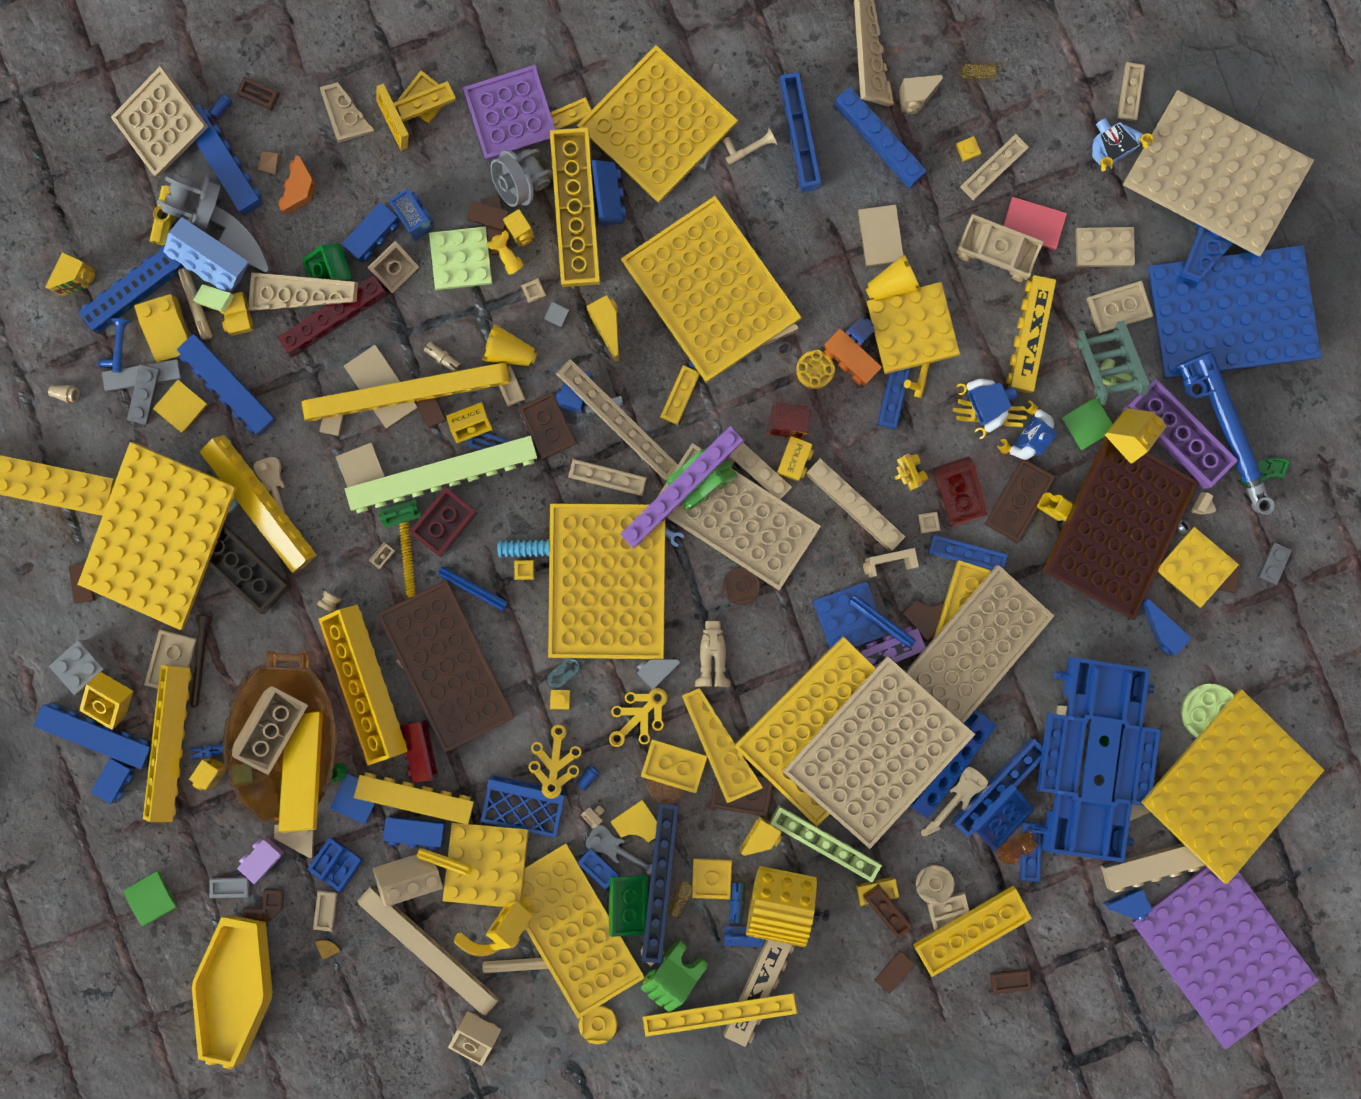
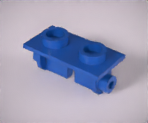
[724,926,764,947]

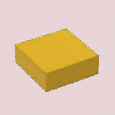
[514,560,534,580]

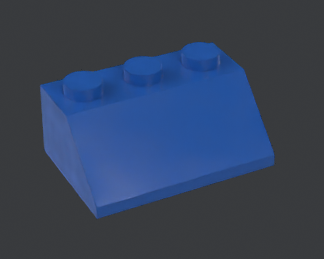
[592,160,626,226]

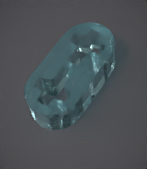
[547,658,580,688]

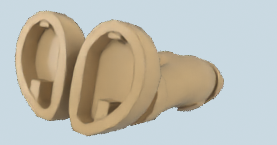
[695,621,731,687]

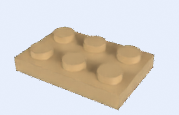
[1075,227,1135,267]

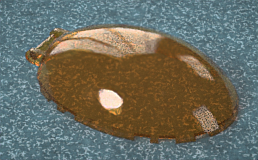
[223,651,337,825]

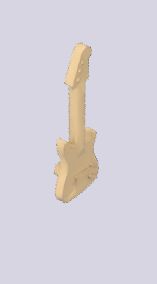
[254,457,285,513]
[920,766,988,836]

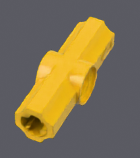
[150,185,176,246]

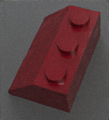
[401,720,438,783]

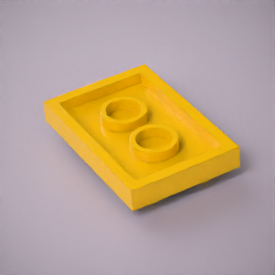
[641,739,707,793]

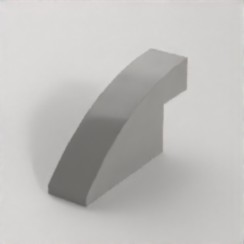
[210,206,273,274]

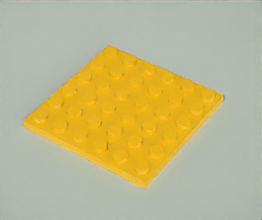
[577,45,738,203]

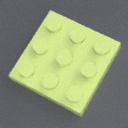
[429,227,492,290]

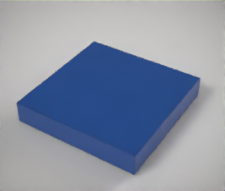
[330,773,376,825]

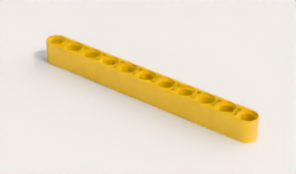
[301,363,510,421]

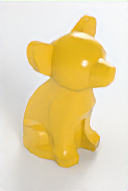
[486,231,524,275]

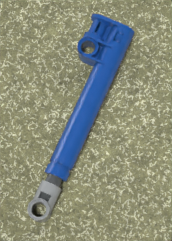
[1176,351,1275,515]

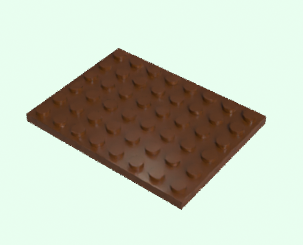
[1042,436,1199,620]

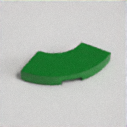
[1239,458,1290,485]

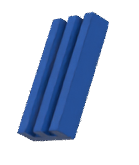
[467,433,510,450]

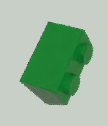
[302,243,352,281]

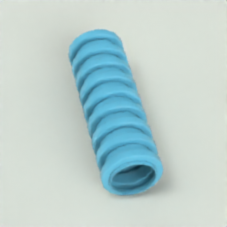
[497,539,550,558]

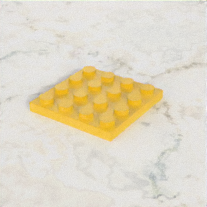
[867,282,960,374]
[443,823,529,907]

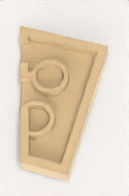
[320,82,374,143]

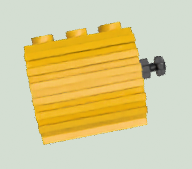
[746,866,830,947]

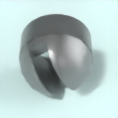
[774,338,791,355]
[1176,519,1191,535]

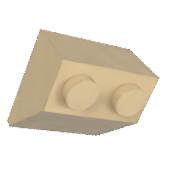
[899,75,943,115]
[448,1011,502,1066]

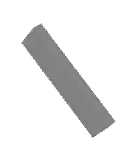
[102,360,182,392]

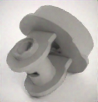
[490,149,553,207]
[156,174,220,231]

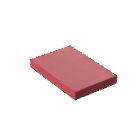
[1003,197,1067,251]

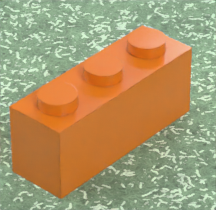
[823,329,882,386]

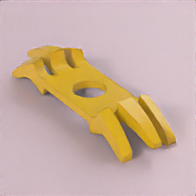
[953,399,1027,427]

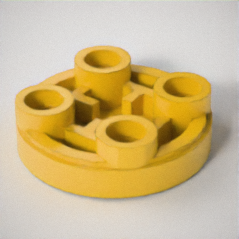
[796,350,835,389]

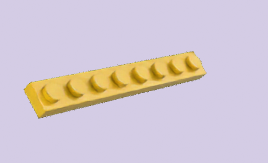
[643,993,798,1037]

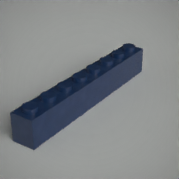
[642,802,679,963]

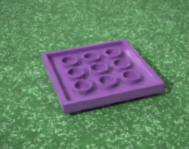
[463,65,555,161]

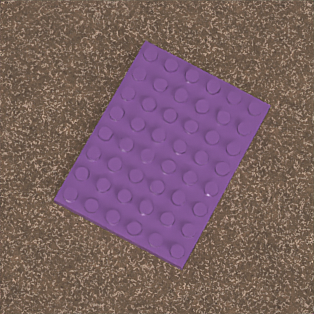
[1131,866,1319,1049]

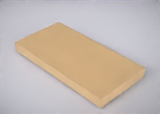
[344,345,418,429]

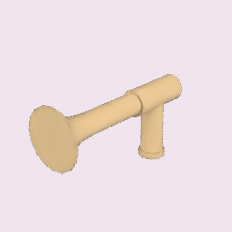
[722,127,778,165]

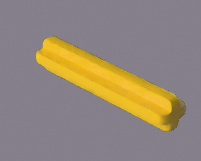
[417,848,471,875]

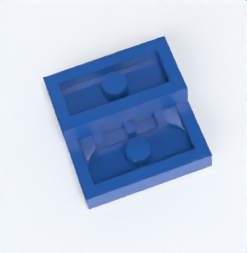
[307,837,364,892]

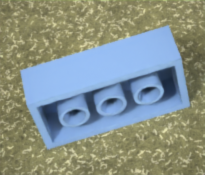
[163,217,249,293]

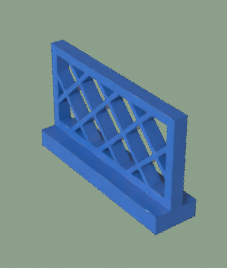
[481,775,566,838]

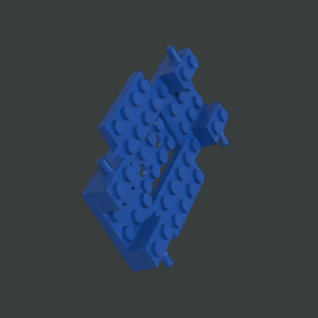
[1032,657,1161,862]

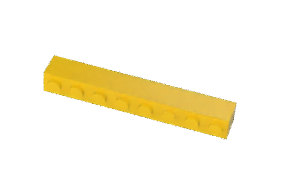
[200,435,317,573]
[143,664,192,822]

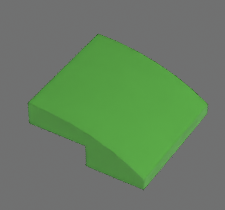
[1062,398,1113,450]
[123,871,177,927]

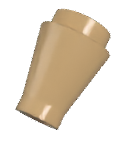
[48,385,80,404]

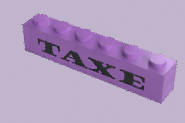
[856,626,926,668]

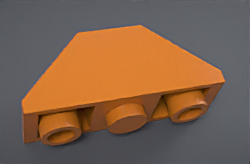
[278,155,316,215]

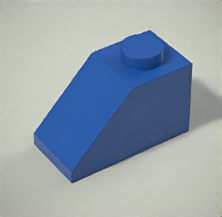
[846,317,875,347]
[1103,887,1152,920]

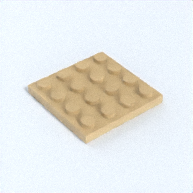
[111,66,208,177]

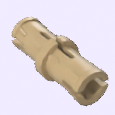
[424,342,461,372]

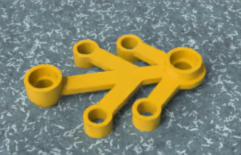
[609,688,667,747]
[529,724,581,799]

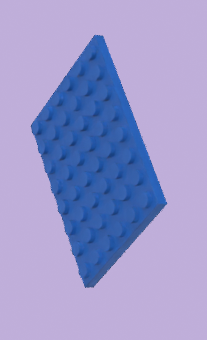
[1148,245,1321,379]

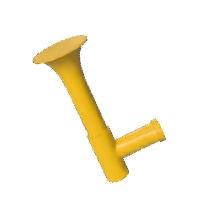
[904,363,930,398]

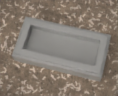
[209,877,250,898]

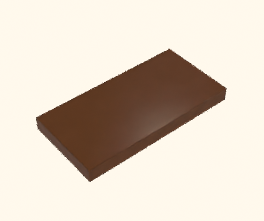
[984,459,1055,543]

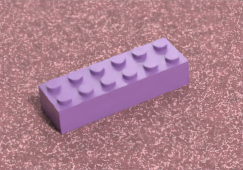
[1123,379,1238,489]

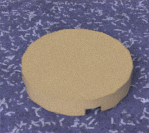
[916,865,955,905]

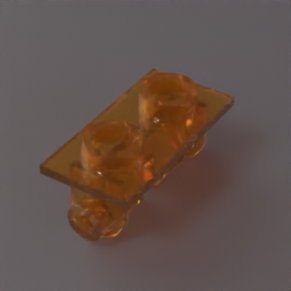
[997,831,1039,865]

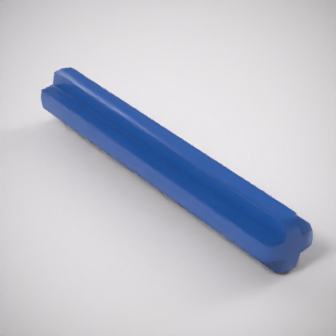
[438,567,508,611]
[850,595,916,648]

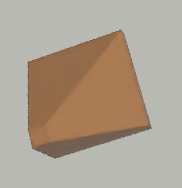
[257,151,281,175]

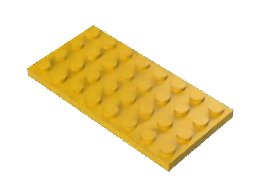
[521,843,645,1019]

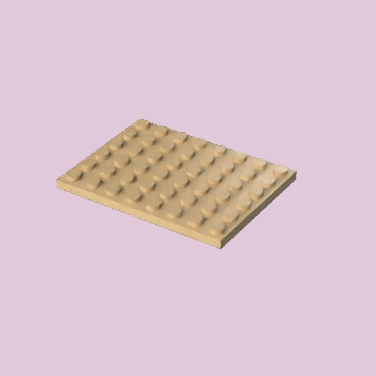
[1123,90,1314,257]
[783,656,975,849]

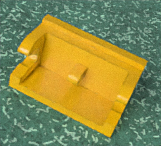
[856,876,899,906]

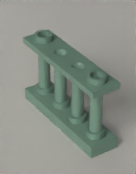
[1076,320,1150,405]

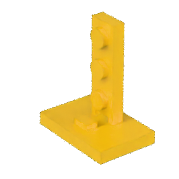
[376,81,456,151]

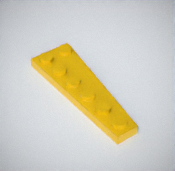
[682,688,762,803]

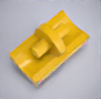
[894,454,928,491]

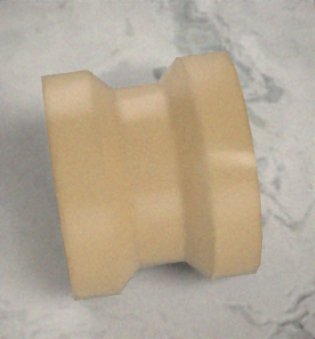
[317,591,341,613]

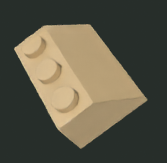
[373,854,443,907]

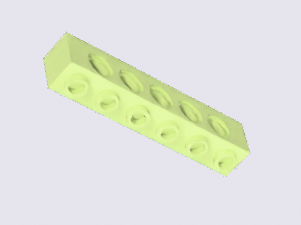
[769,805,882,882]

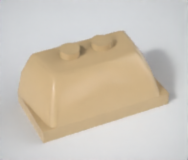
[232,686,308,775]

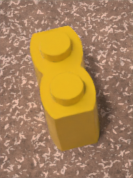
[220,292,254,336]
[1037,493,1073,521]

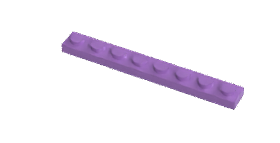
[621,426,745,548]

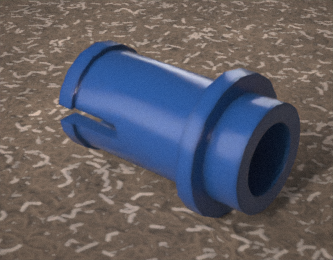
[208,94,232,118]
[576,765,600,791]

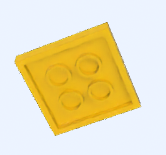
[1157,527,1239,608]

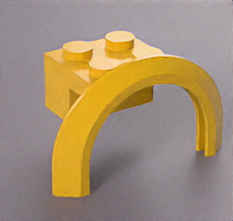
[454,901,533,956]

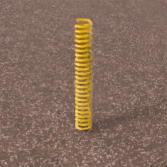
[399,522,416,598]

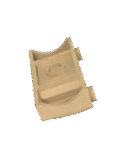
[956,214,1043,282]

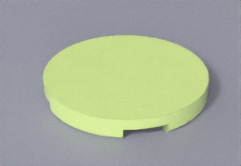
[1181,684,1234,738]

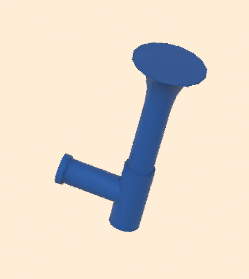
[98,318,131,373]

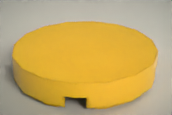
[578,1005,617,1045]

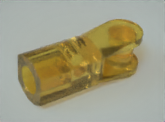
[960,64,996,78]
[667,882,692,918]

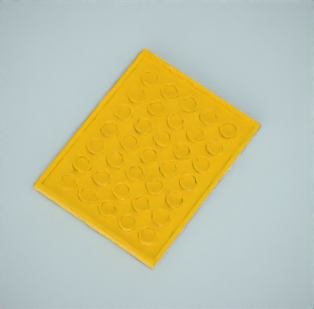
[621,196,801,383]
[77,442,237,630]
[548,504,666,659]
[734,636,875,827]
[1141,690,1324,884]

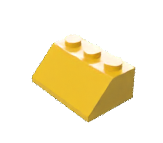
[1105,408,1167,464]

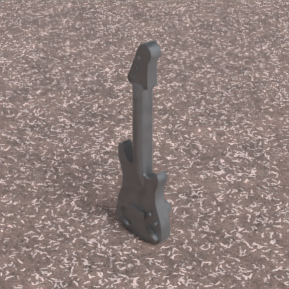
[586,824,652,874]

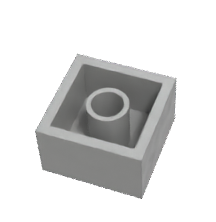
[49,640,111,695]

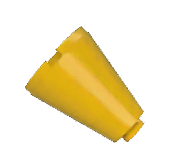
[866,255,921,301]
[482,324,537,366]

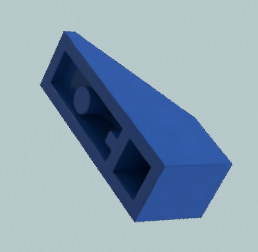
[1142,599,1192,655]

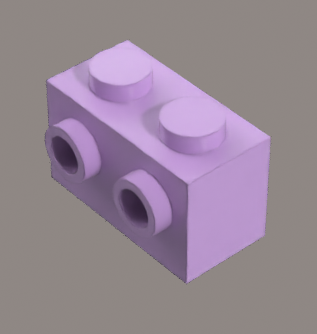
[237,837,285,884]

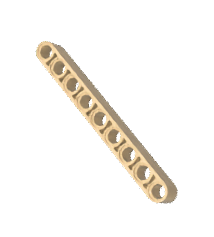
[357,886,499,1016]

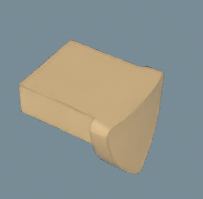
[1191,492,1216,514]

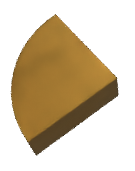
[315,939,342,960]

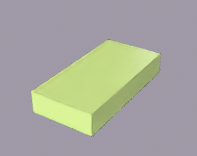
[193,284,234,313]

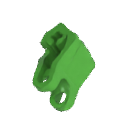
[667,448,737,510]
[640,939,708,1012]

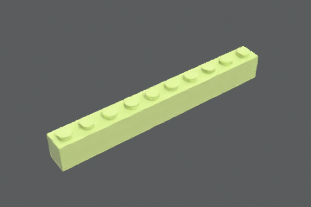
[344,436,538,514]

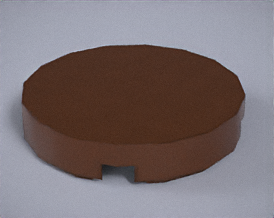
[722,567,760,605]

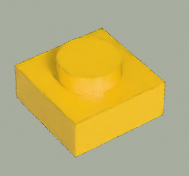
[956,136,981,162]
[550,689,570,710]

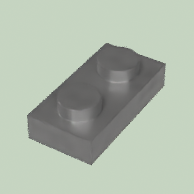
[1257,543,1292,585]

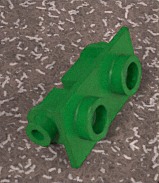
[379,499,421,528]

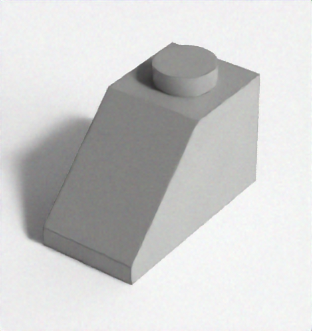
[637,659,680,689]

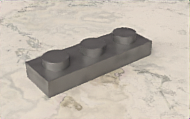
[127,364,160,425]

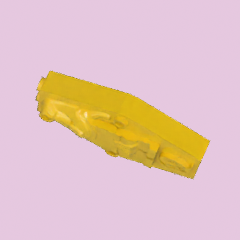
[192,915,273,1069]

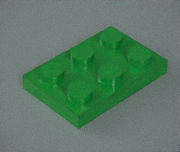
[609,875,648,937]

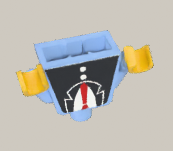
[1092,118,1154,171]

